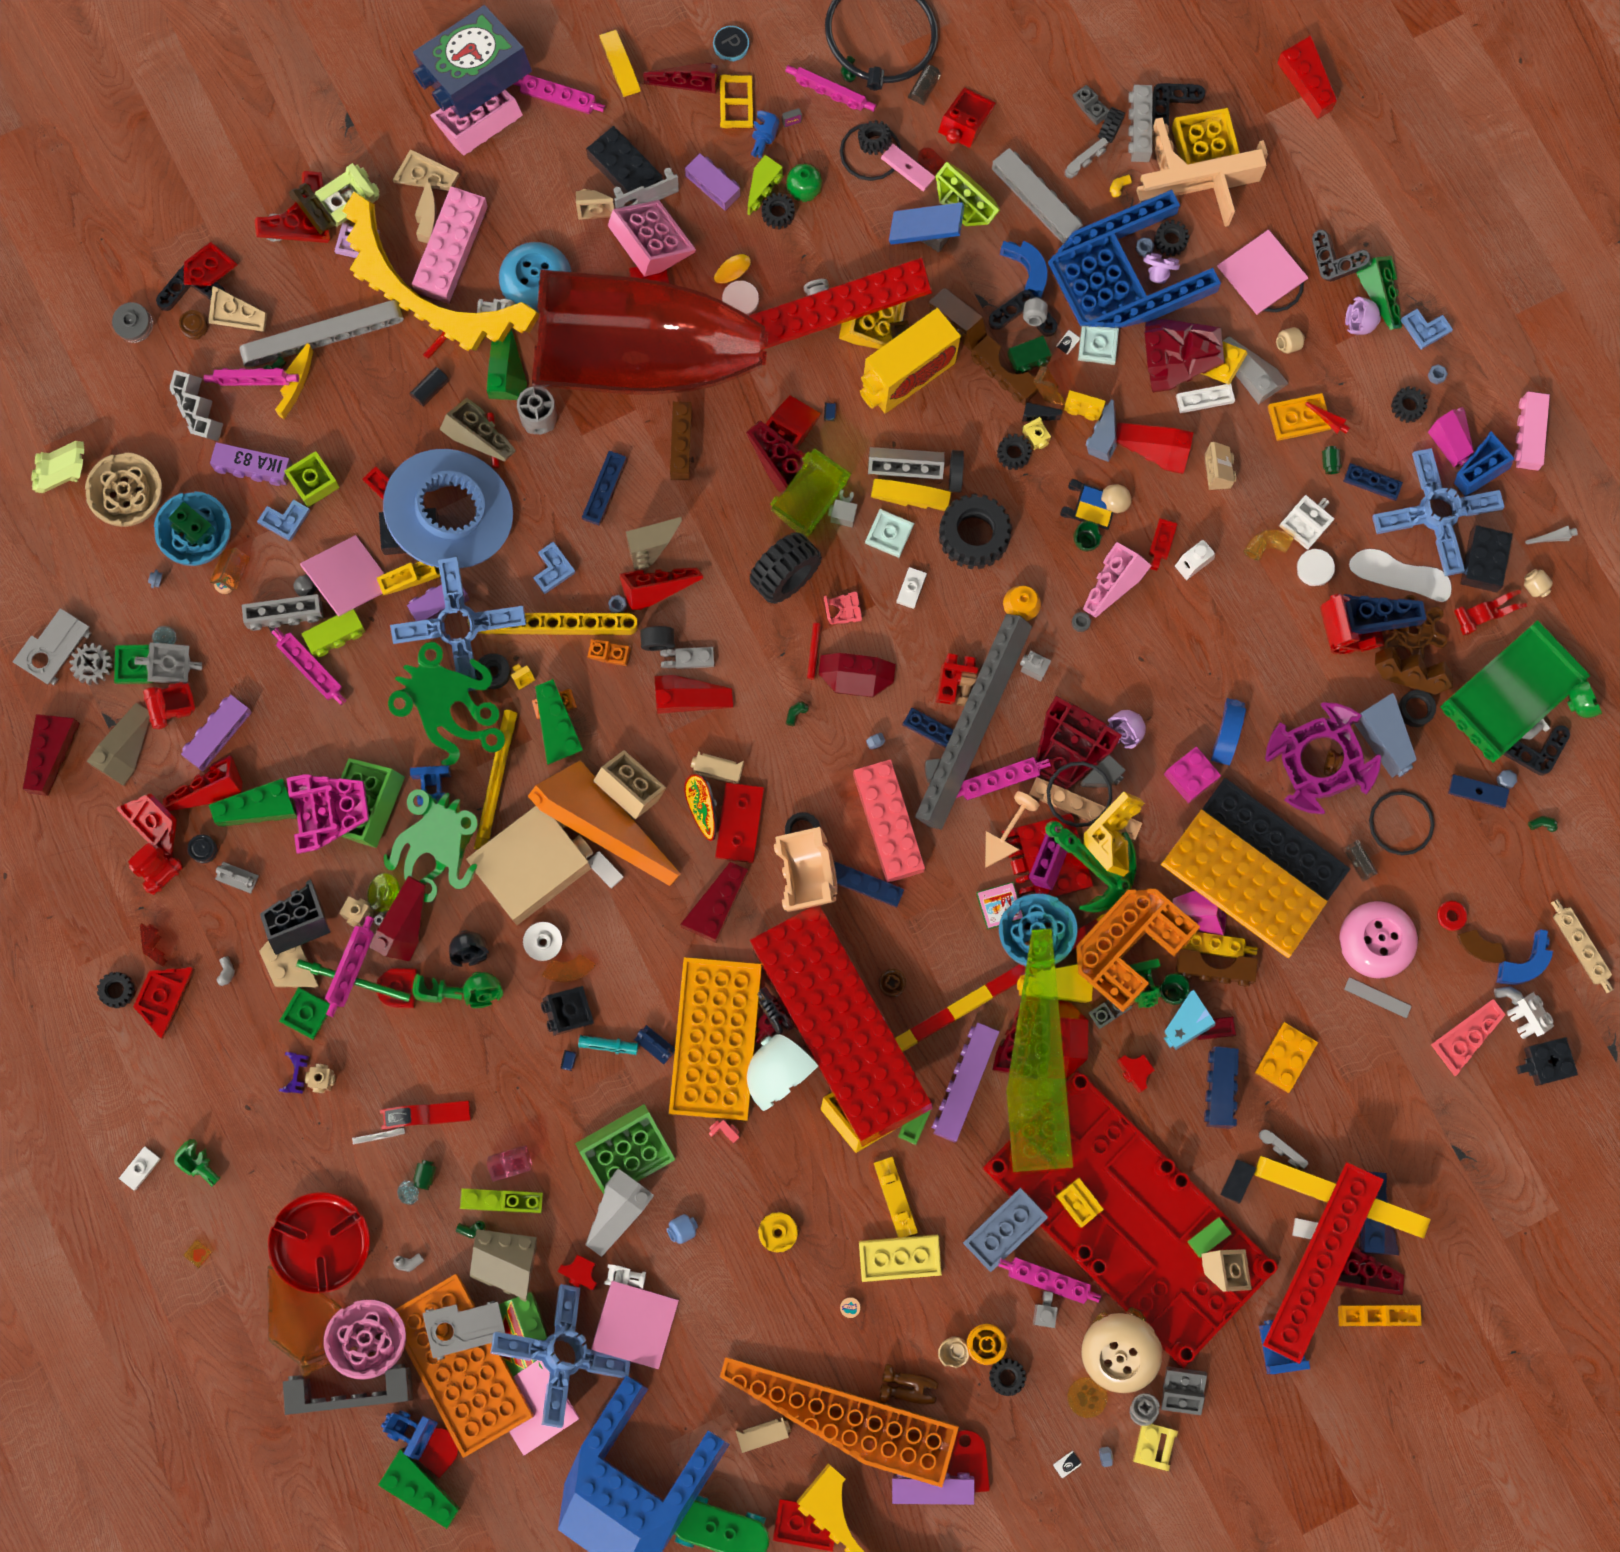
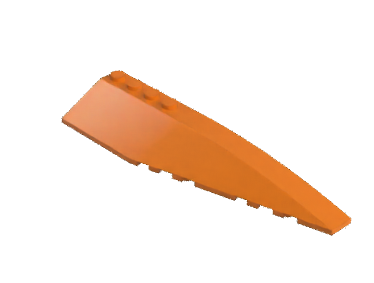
[720,1357,959,1488]

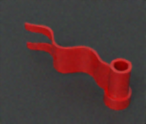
[1454,589,1527,636]

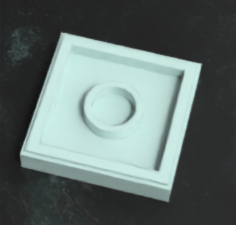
[1078,326,1119,365]
[865,509,914,558]

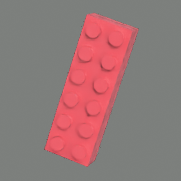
[853,759,925,883]

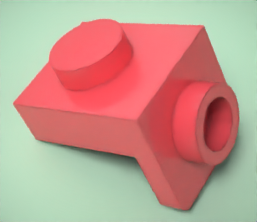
[709,1120,740,1144]

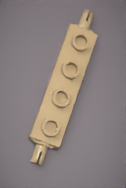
[1551,899,1614,994]

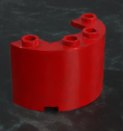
[1320,594,1385,654]

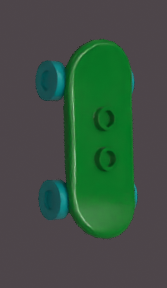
[674,1495,770,1552]

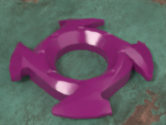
[1265,702,1381,814]

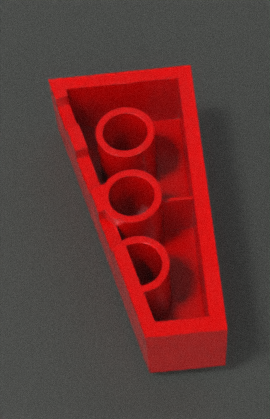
[1277,35,1337,119]

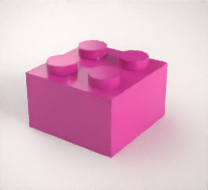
[1164,746,1221,804]

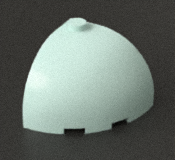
[747,1034,818,1111]

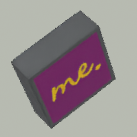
[782,108,802,128]

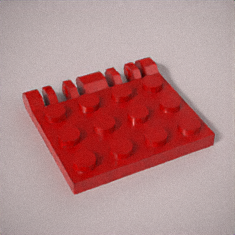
[1002,813,1093,897]

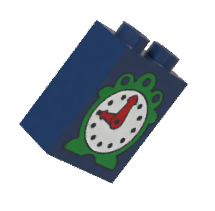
[413,5,532,119]

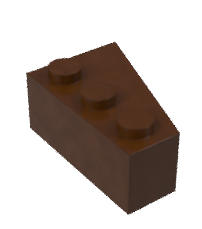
[929,288,987,352]

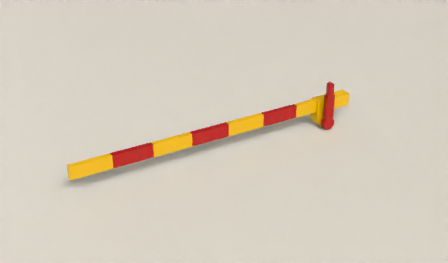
[895,913,1106,1052]

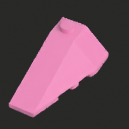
[1083,542,1151,618]

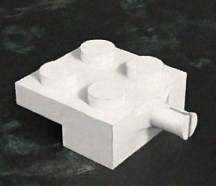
[1279,495,1334,550]

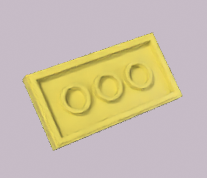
[859,1234,941,1282]

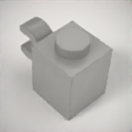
[828,490,857,527]
[1020,651,1051,682]
[1033,1291,1058,1328]

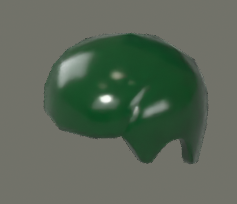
[1073,521,1102,552]
[1160,973,1190,1005]

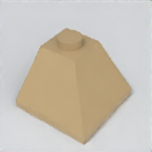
[576,189,614,220]
[1201,1250,1252,1292]

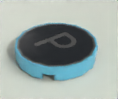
[713,26,749,61]

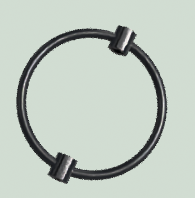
[825,0,938,91]

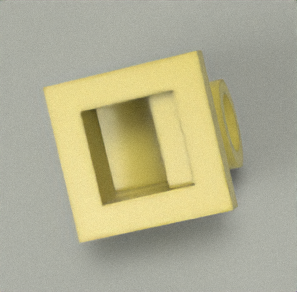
[1022,417,1051,450]

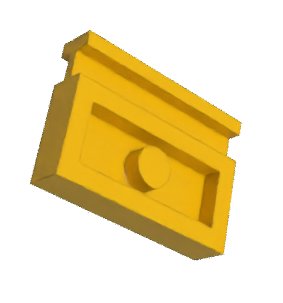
[1056,1178,1104,1228]

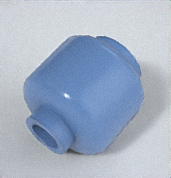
[667,1214,698,1244]

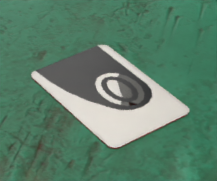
[1056,330,1080,354]
[1053,1451,1081,1478]

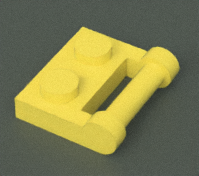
[1133,1424,1178,1471]

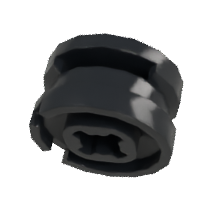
[188,834,218,864]

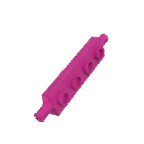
[785,65,876,112]
[514,75,605,114]
[204,368,300,386]
[272,627,346,705]
[956,757,1051,801]
[325,916,374,1017]
[998,1257,1101,1304]

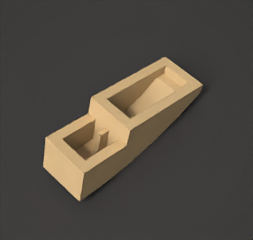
[415,182,437,243]

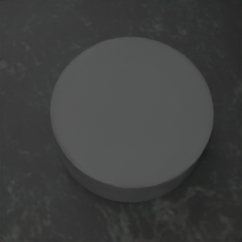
[1071,612,1091,632]

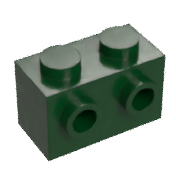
[1007,336,1052,374]
[168,501,216,547]

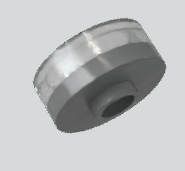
[112,302,153,343]

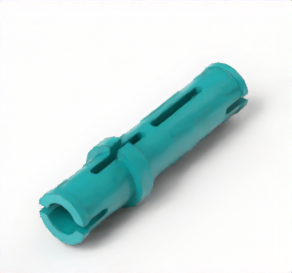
[578,1035,639,1055]

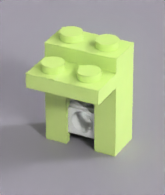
[315,163,380,227]

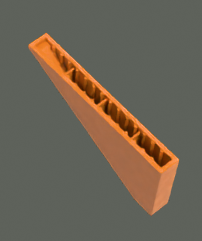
[528,760,681,886]

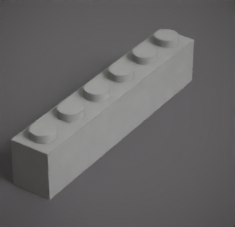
[992,148,1083,244]

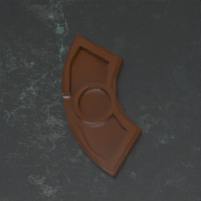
[1456,930,1507,964]

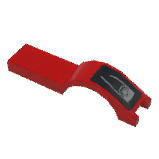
[380,1100,471,1130]

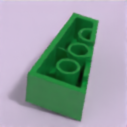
[535,679,583,765]
[209,778,297,827]
[378,1448,460,1529]

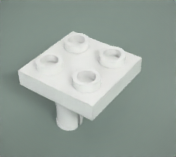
[1507,992,1554,1039]

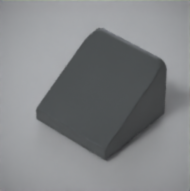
[924,759,940,783]

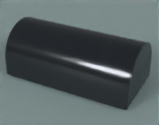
[409,367,449,407]

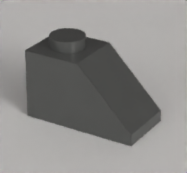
[1080,755,1125,787]

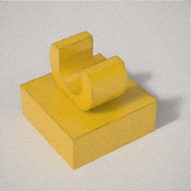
[511,663,535,690]

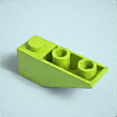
[748,155,783,215]

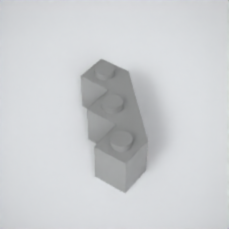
[170,370,223,441]

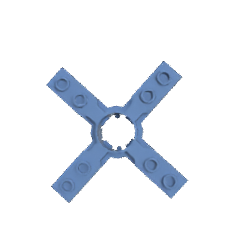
[1372,448,1504,576]
[390,557,526,691]
[490,1284,630,1428]

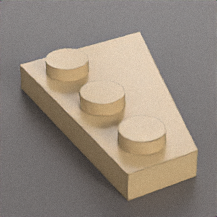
[393,149,459,191]

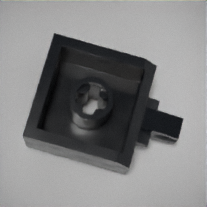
[1516,1037,1578,1086]

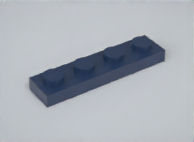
[582,451,627,526]
[834,861,904,908]

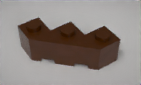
[1375,646,1453,694]

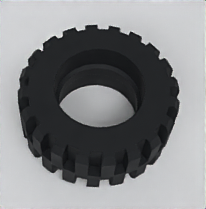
[939,494,1012,569]
[750,532,822,604]

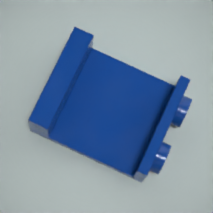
[1259,1320,1310,1375]

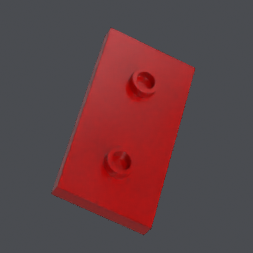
[715,782,764,863]

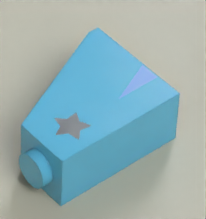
[1164,990,1215,1050]

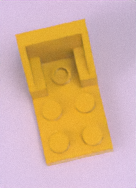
[1084,792,1145,877]

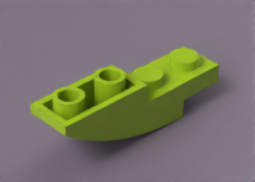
[460,1188,543,1213]

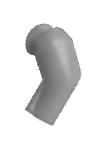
[393,1253,425,1272]

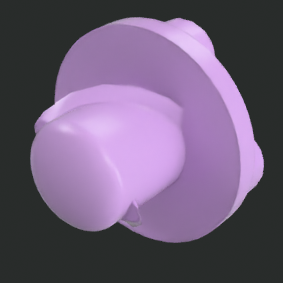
[1143,253,1180,284]

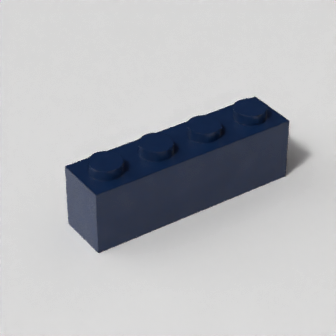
[1344,594,1427,634]
[1204,1046,1239,1129]
[1359,1171,1399,1256]

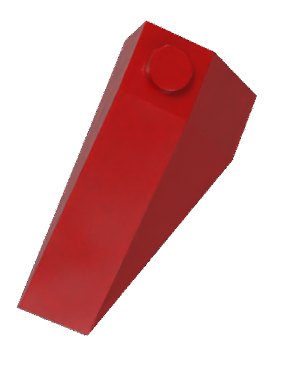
[1116,423,1194,474]
[654,675,733,714]
[163,755,243,811]

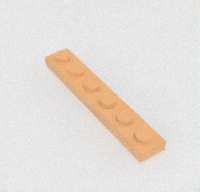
[1029,777,1142,842]

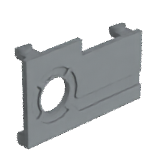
[614,168,679,209]
[13,608,92,685]
[423,1301,505,1360]

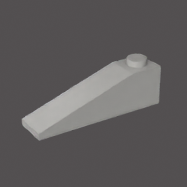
[1223,336,1288,405]
[585,1169,654,1257]

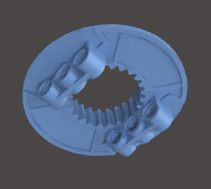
[383,449,513,568]

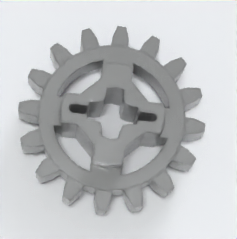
[69,643,113,685]

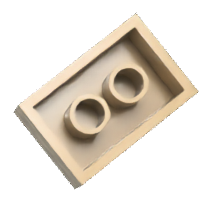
[594,750,666,819]

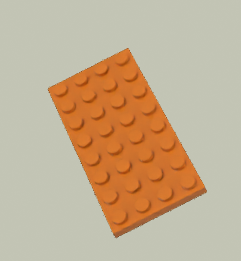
[388,1273,534,1458]

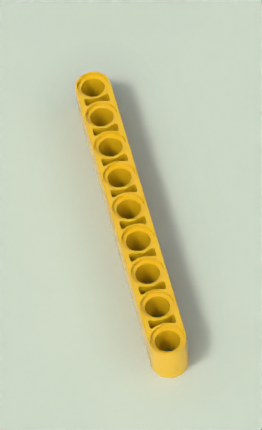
[468,613,638,635]
[1254,1156,1431,1238]

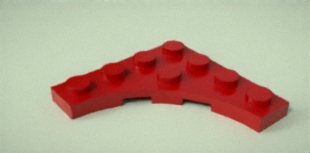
[255,171,330,243]

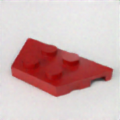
[117,793,177,859]
[133,967,194,1039]

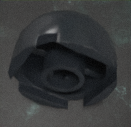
[449,930,489,967]

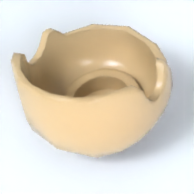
[1101,484,1132,513]
[938,1337,970,1368]

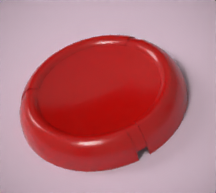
[268,1192,370,1294]

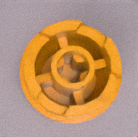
[1003,585,1041,621]
[967,1324,1007,1365]

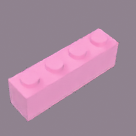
[1514,392,1550,471]

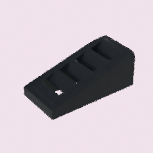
[1022,402,1063,422]

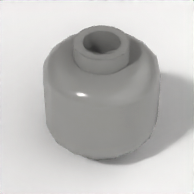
[1023,298,1048,326]

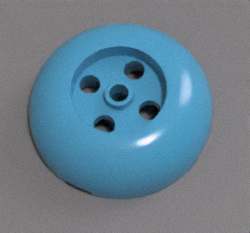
[499,242,573,313]
[154,491,231,566]
[999,894,1077,968]

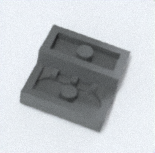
[1161,1366,1207,1415]

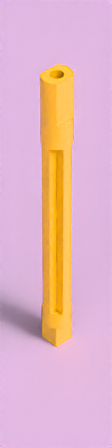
[474,710,517,850]

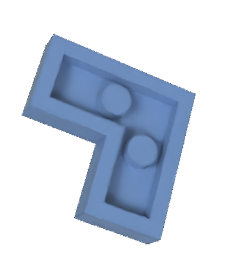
[1401,309,1453,350]
[257,500,310,542]
[533,542,576,594]

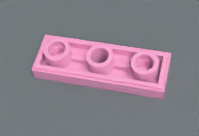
[881,144,935,192]

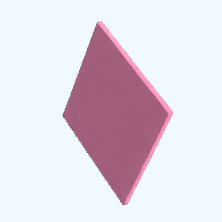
[1217,230,1308,315]
[300,535,384,616]
[591,1281,679,1369]
[509,1360,580,1455]

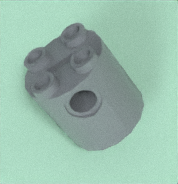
[517,386,557,435]

